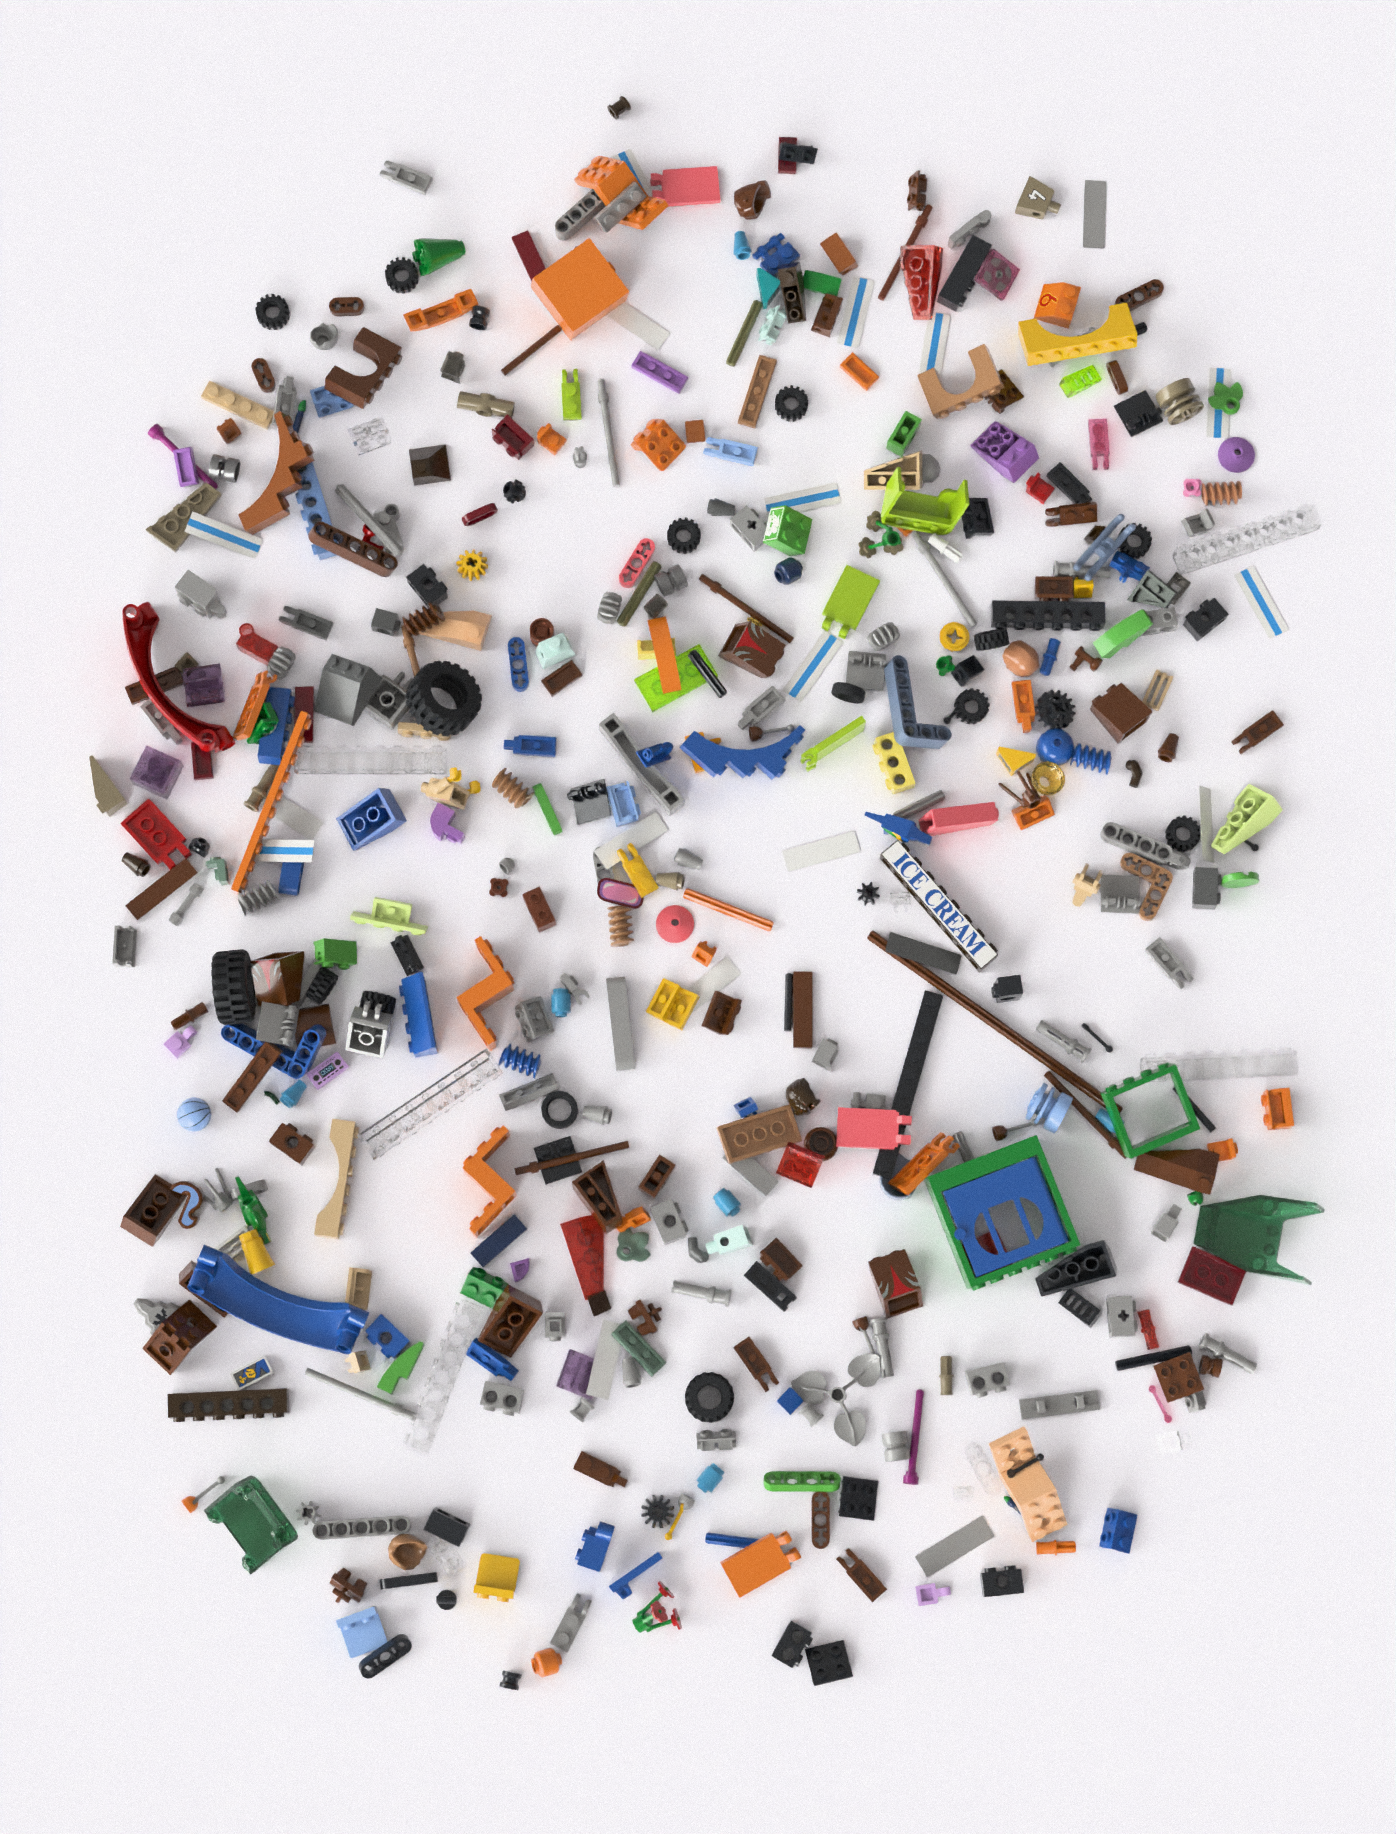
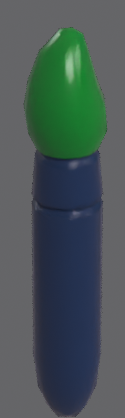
[293,400,306,433]

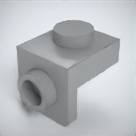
[1181,509,1215,537]

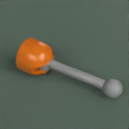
[181,1476,225,1514]

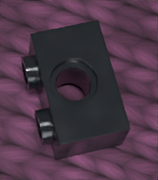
[406,564,448,609]
[1183,597,1229,642]
[991,975,1023,1003]
[980,1565,1024,1597]

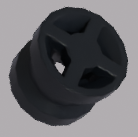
[499,1670,522,1691]

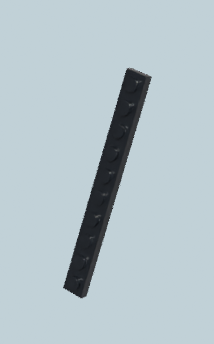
[872,990,944,1180]

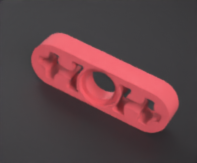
[619,538,655,588]

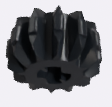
[641,1495,674,1528]

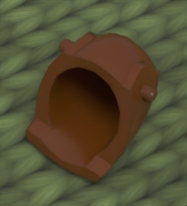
[734,180,771,220]

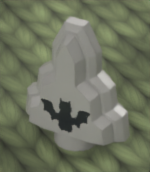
[133,1298,180,1335]

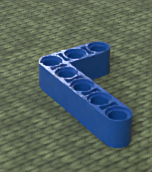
[221,1023,326,1079]

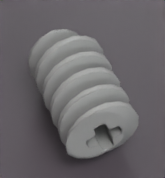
[237,880,280,916]

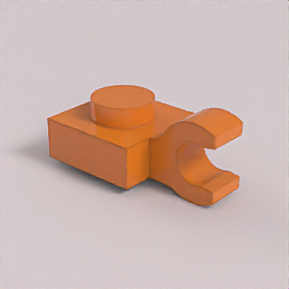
[617,1206,651,1232]

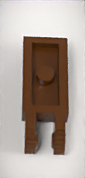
[1045,502,1097,527]
[1231,710,1284,755]
[733,1336,779,1392]
[836,1548,887,1603]

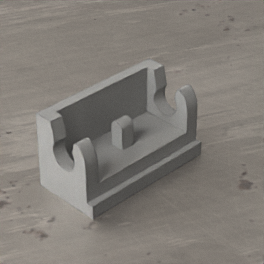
[112,925,137,968]

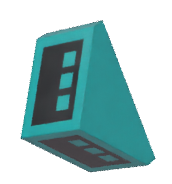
[756,268,781,309]

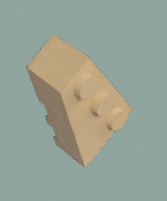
[864,450,923,490]

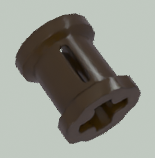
[607,96,631,120]

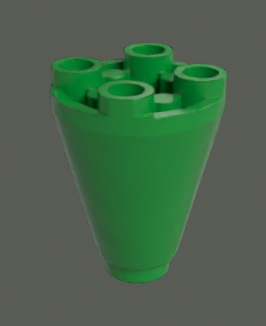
[412,238,466,276]

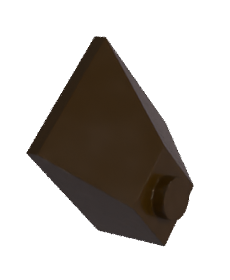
[409,444,451,486]

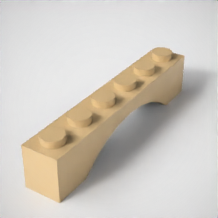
[314,1119,360,1240]

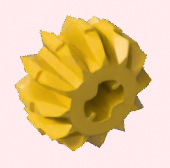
[456,548,488,581]

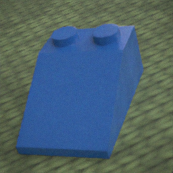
[336,788,407,851]

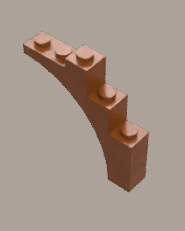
[238,411,315,535]

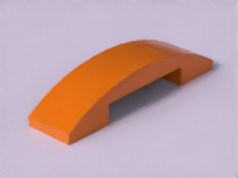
[403,288,479,332]
[647,616,682,694]

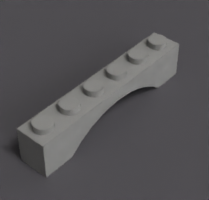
[599,712,685,816]

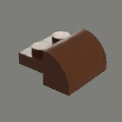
[295,1003,336,1050]

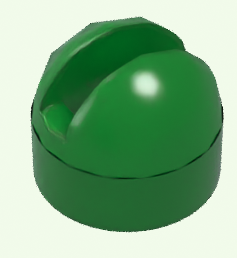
[1187,1191,1204,1206]

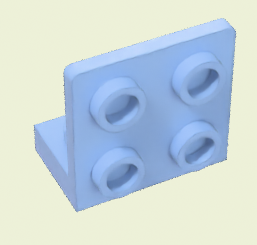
[336,1606,388,1658]

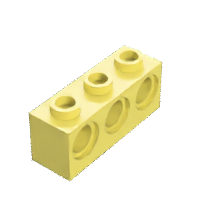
[872,732,916,795]

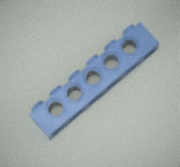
[295,462,338,560]

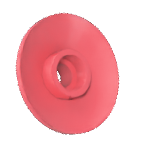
[656,905,694,943]

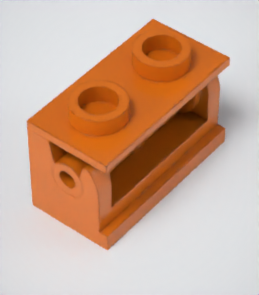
[1261,1087,1294,1130]

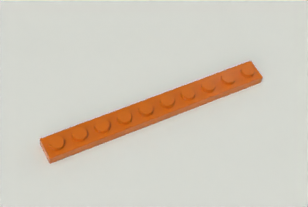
[231,711,312,893]

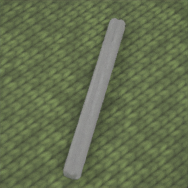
[335,484,404,556]

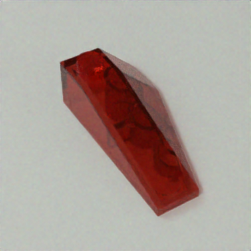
[900,245,943,320]
[560,1215,604,1301]

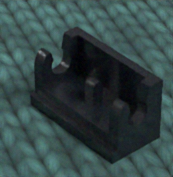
[423,1507,471,1547]

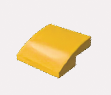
[645,978,700,1031]

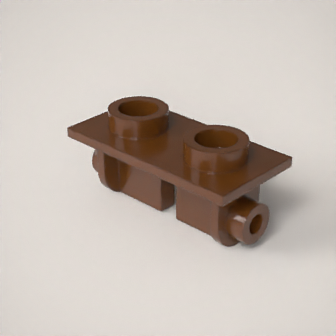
[907,170,927,211]

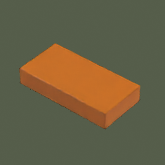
[840,352,879,391]

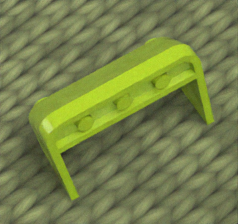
[881,467,969,535]

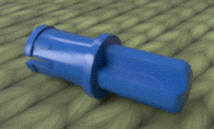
[1039,638,1061,676]

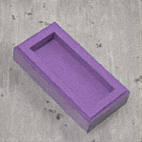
[173,447,200,487]

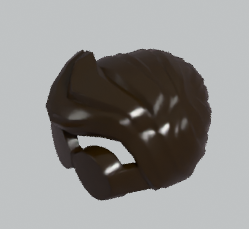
[785,1078,821,1116]

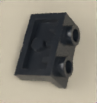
[961,498,994,539]

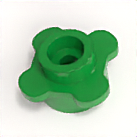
[936,655,955,677]

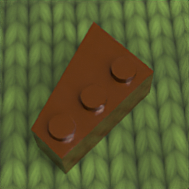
[572,1160,622,1234]

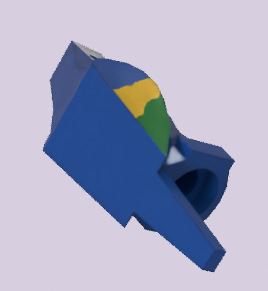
[864,811,932,846]

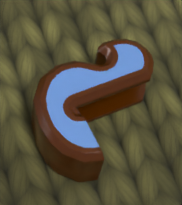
[170,1181,205,1229]

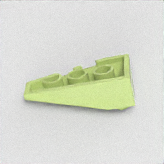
[1211,784,1283,854]

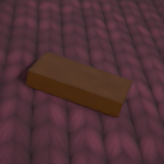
[541,659,583,697]

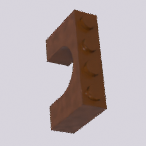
[324,327,403,409]

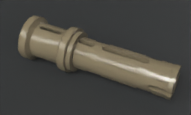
[243,764,279,812]

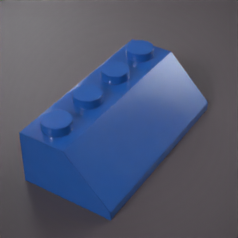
[399,972,438,1058]

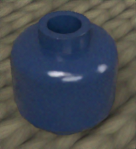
[774,557,803,585]

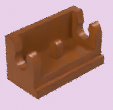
[820,232,858,276]

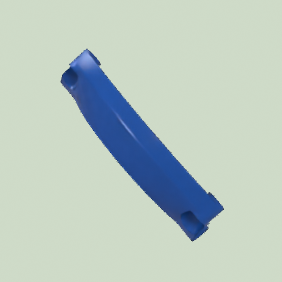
[187,1244,370,1355]

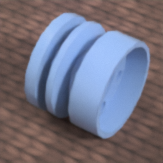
[1025,1083,1073,1134]

